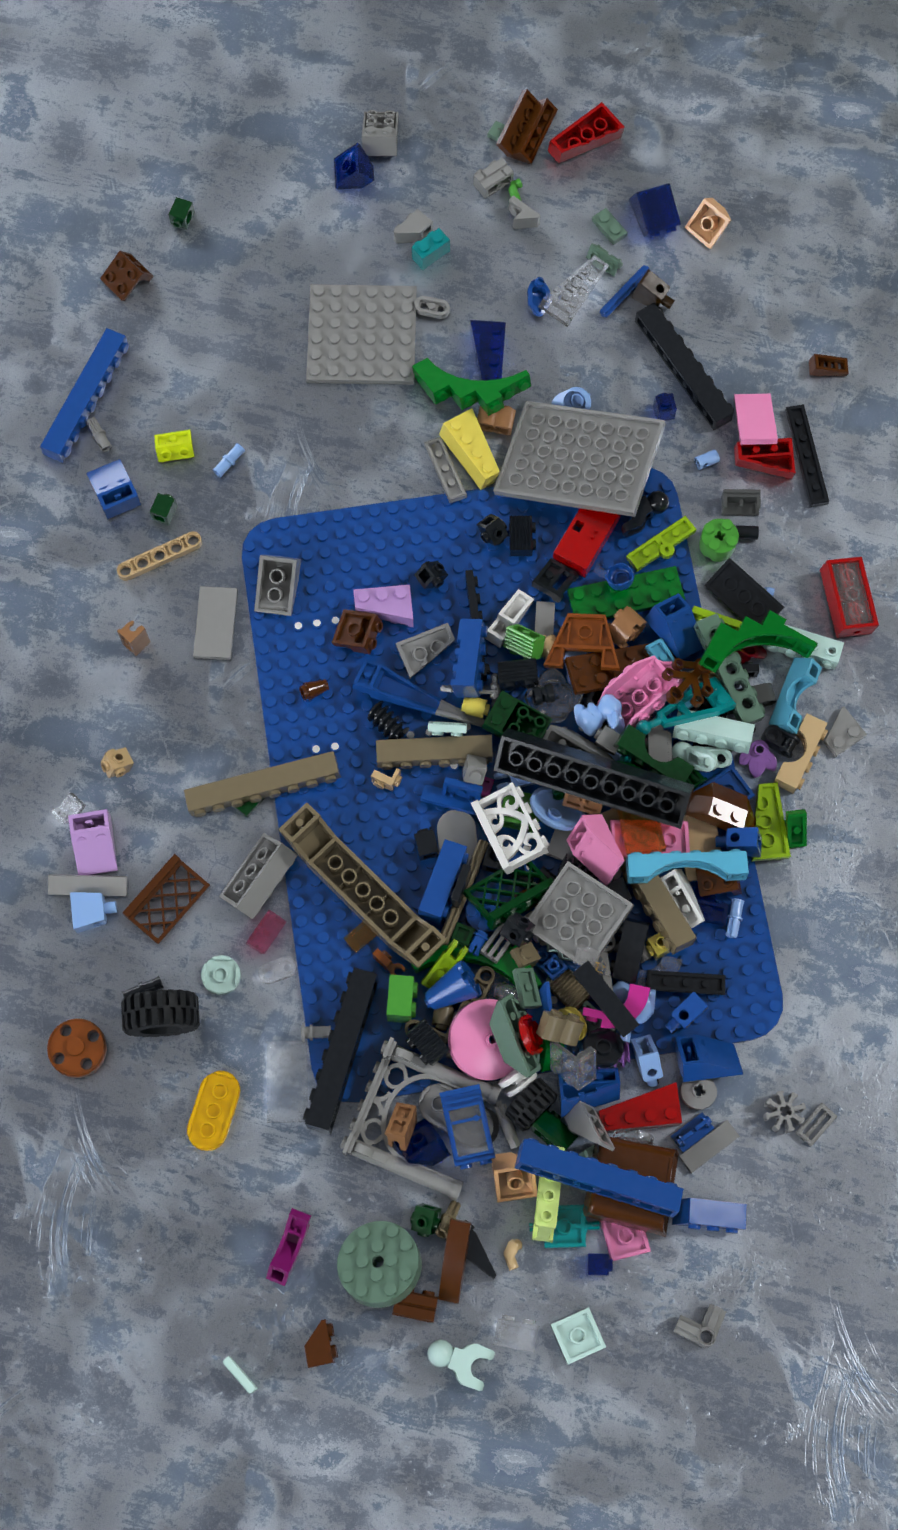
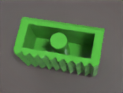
[503,624,545,660]

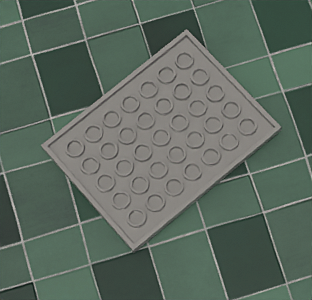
[493,401,666,517]

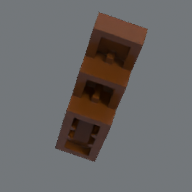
[438,1218,472,1304]

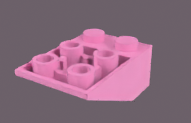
[566,814,625,885]

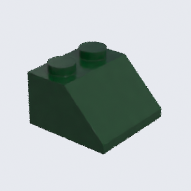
[531,1110,578,1151]

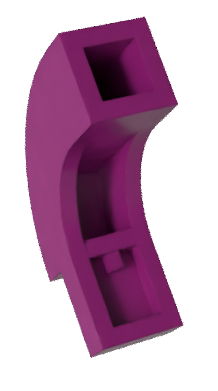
[266,1208,311,1286]

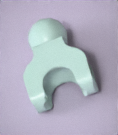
[672,742,732,772]
[427,1339,495,1391]

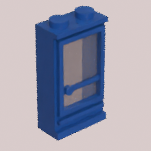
[439,1084,496,1170]

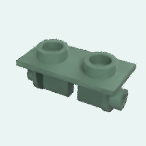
[586,243,623,276]

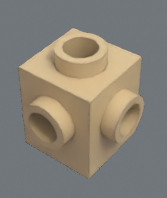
[101,747,134,778]

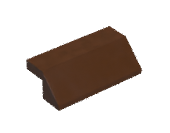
[496,89,558,164]

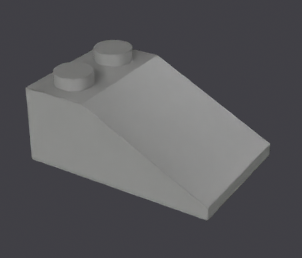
[254,554,301,616]

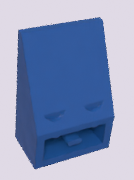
[86,459,141,520]
[645,593,703,660]
[675,1034,743,1082]

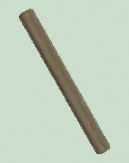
[441,839,488,946]

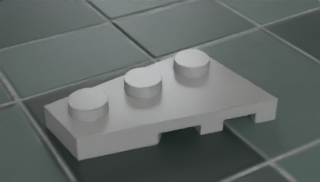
[395,623,455,679]

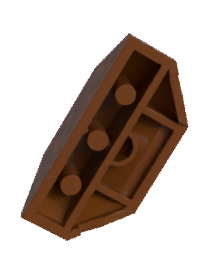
[687,782,755,831]

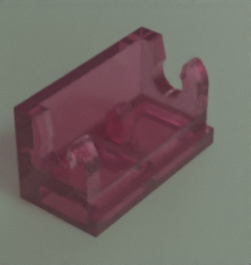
[245,910,287,954]

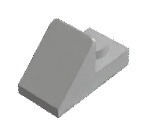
[508,195,540,229]

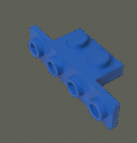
[420,777,497,820]

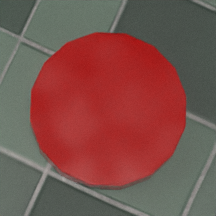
[519,1014,543,1055]

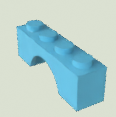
[769,658,822,734]

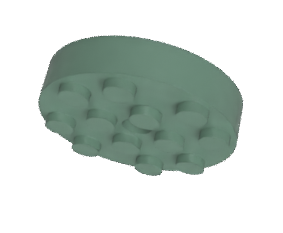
[337,1221,422,1308]

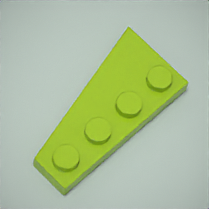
[751,782,791,862]

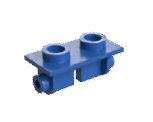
[670,1112,715,1153]

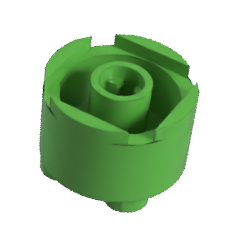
[699,519,739,562]

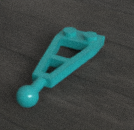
[636,677,736,735]

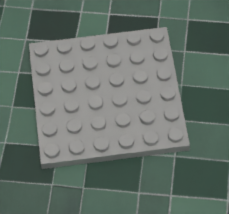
[306,284,417,385]

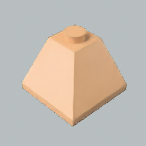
[684,198,731,249]
[492,1152,537,1203]

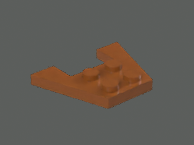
[543,613,620,671]

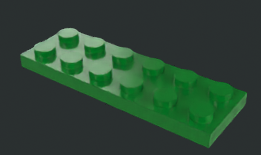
[567,566,685,619]

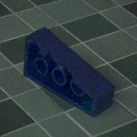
[470,320,506,381]

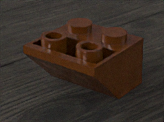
[304,1319,338,1368]

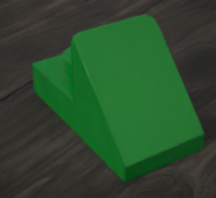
[784,809,807,848]

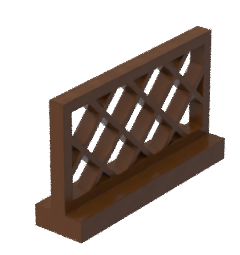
[122,854,210,944]

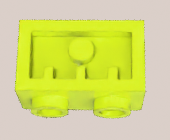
[154,430,194,462]

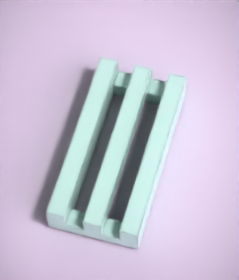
[223,1356,258,1394]

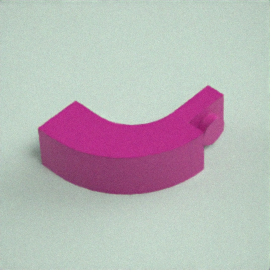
[582,984,650,1028]

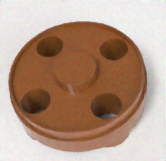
[47,1019,107,1078]

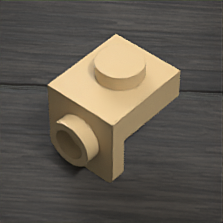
[371,768,402,791]

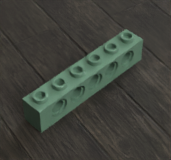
[694,613,765,724]

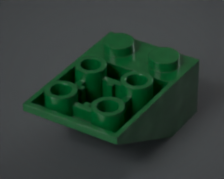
[481,690,552,738]

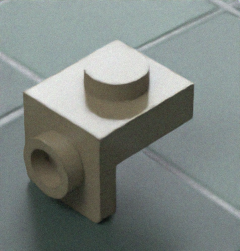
[510,942,541,968]

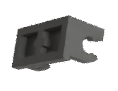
[721,489,761,516]

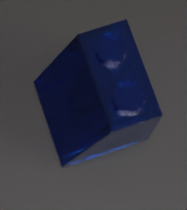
[629,183,681,239]

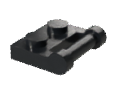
[532,558,579,603]

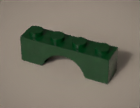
[613,724,694,782]

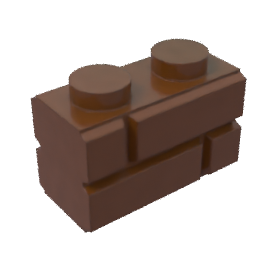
[392,1288,438,1323]

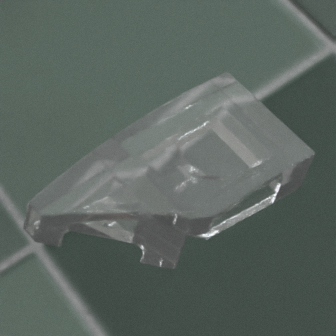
[573,944,611,977]

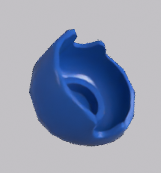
[605,563,635,591]

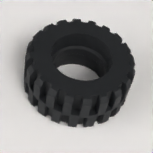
[121,989,200,1037]

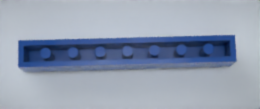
[40,328,129,463]
[514,1138,684,1218]

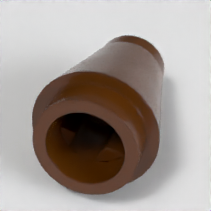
[299,679,329,701]

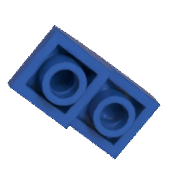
[535,945,569,981]

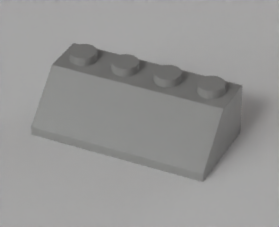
[219,833,298,919]

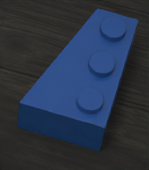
[557,1068,620,1117]

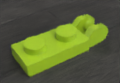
[421,939,468,989]

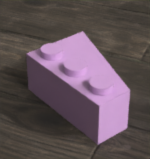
[354,585,414,628]

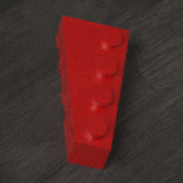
[547,102,625,163]
[597,1082,682,1133]

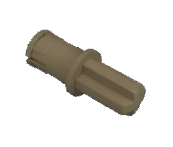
[436,1200,461,1239]

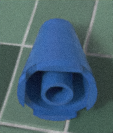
[424,960,482,1010]

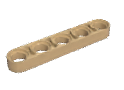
[117,531,202,581]

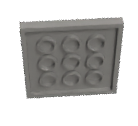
[528,861,634,966]

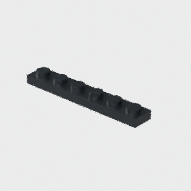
[465,570,490,682]

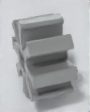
[763,1091,806,1134]

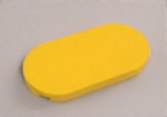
[187,1071,241,1151]

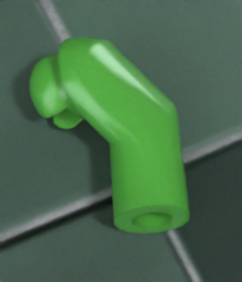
[508,178,523,201]

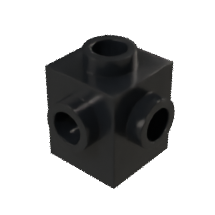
[476,514,509,546]
[414,561,448,589]
[500,912,536,947]

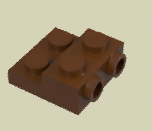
[331,609,383,654]

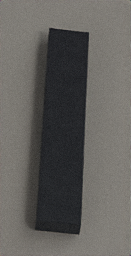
[785,404,829,507]

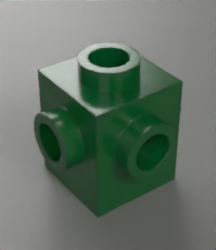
[410,1203,442,1237]

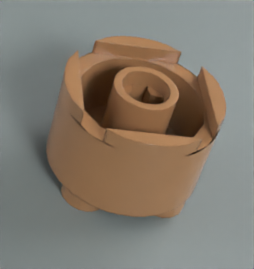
[608,606,647,648]

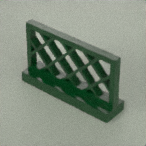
[463,861,554,930]

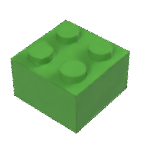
[386,975,418,1023]

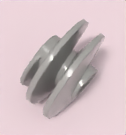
[680,1079,717,1110]

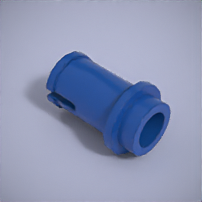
[468,930,488,957]

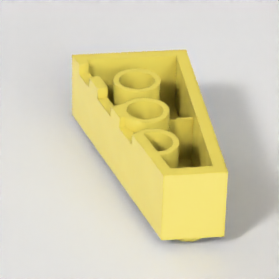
[439,408,500,490]

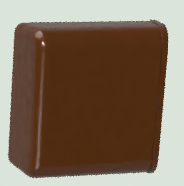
[583,1137,679,1237]

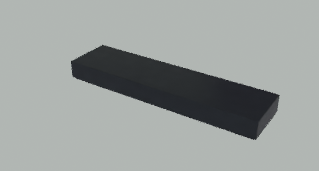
[573,961,640,1037]
[645,970,726,995]

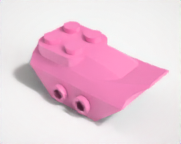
[597,656,684,728]

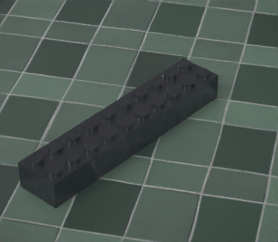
[493,728,695,829]

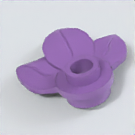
[739,740,777,778]

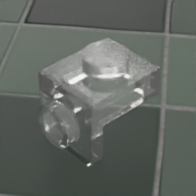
[51,793,86,824]

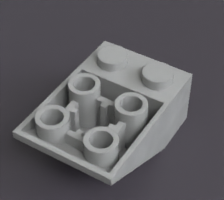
[362,110,398,156]

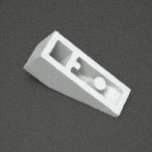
[660,869,705,929]

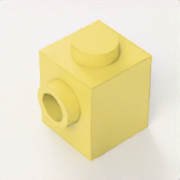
[645,933,671,960]

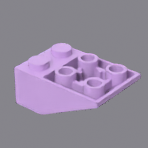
[68,809,118,875]

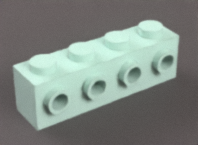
[763,624,844,669]
[672,710,755,754]

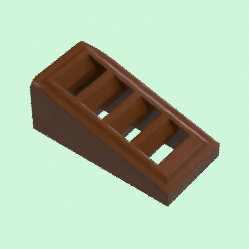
[809,354,849,376]

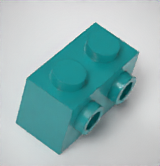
[412,228,450,270]

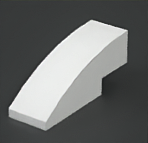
[485,589,534,648]

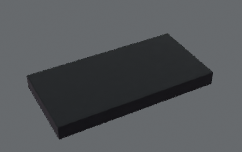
[704,558,785,624]

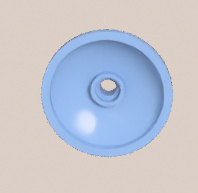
[530,787,585,831]

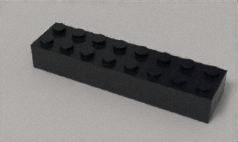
[303,967,379,1135]

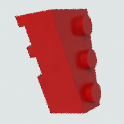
[734,438,796,479]

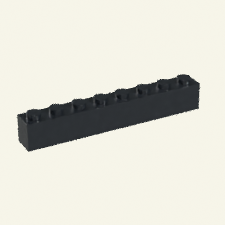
[635,303,734,431]

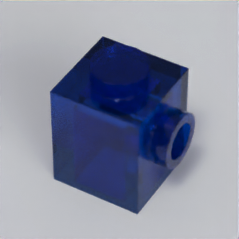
[653,393,677,421]
[586,1253,613,1277]

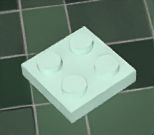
[428,721,467,737]
[551,1307,606,1364]

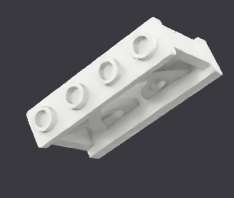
[471,782,549,875]

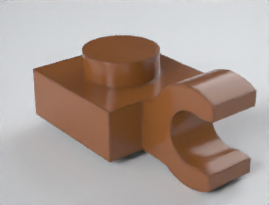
[372,948,405,975]

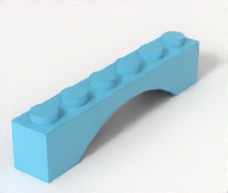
[626,849,749,884]

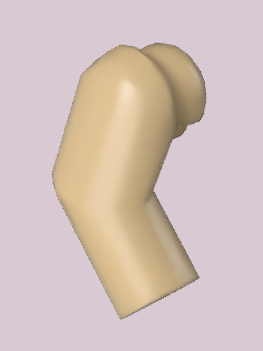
[503,1239,522,1271]

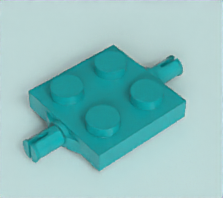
[529,1205,600,1248]

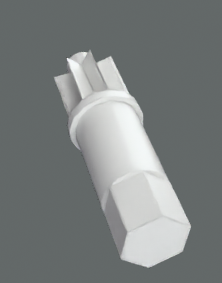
[494,1101,520,1150]

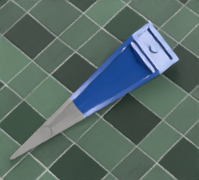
[352,659,485,727]

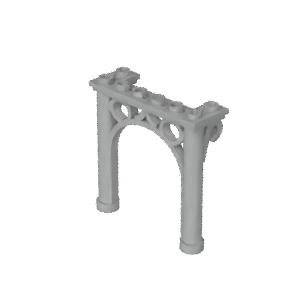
[340,1037,501,1201]

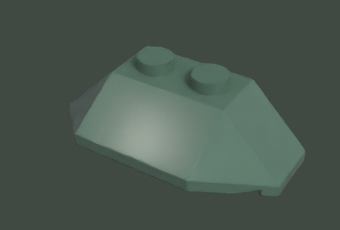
[489,994,541,1077]

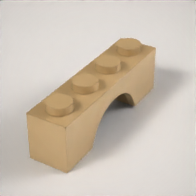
[773,713,828,794]

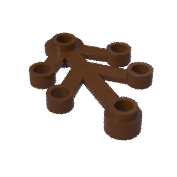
[662,658,714,707]

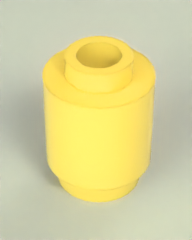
[461,697,490,719]

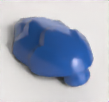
[527,277,551,318]

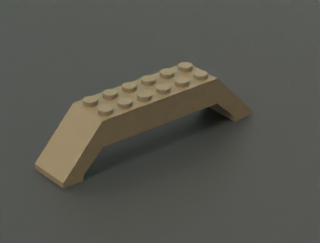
[278,803,447,968]

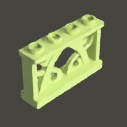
[532,1146,565,1243]

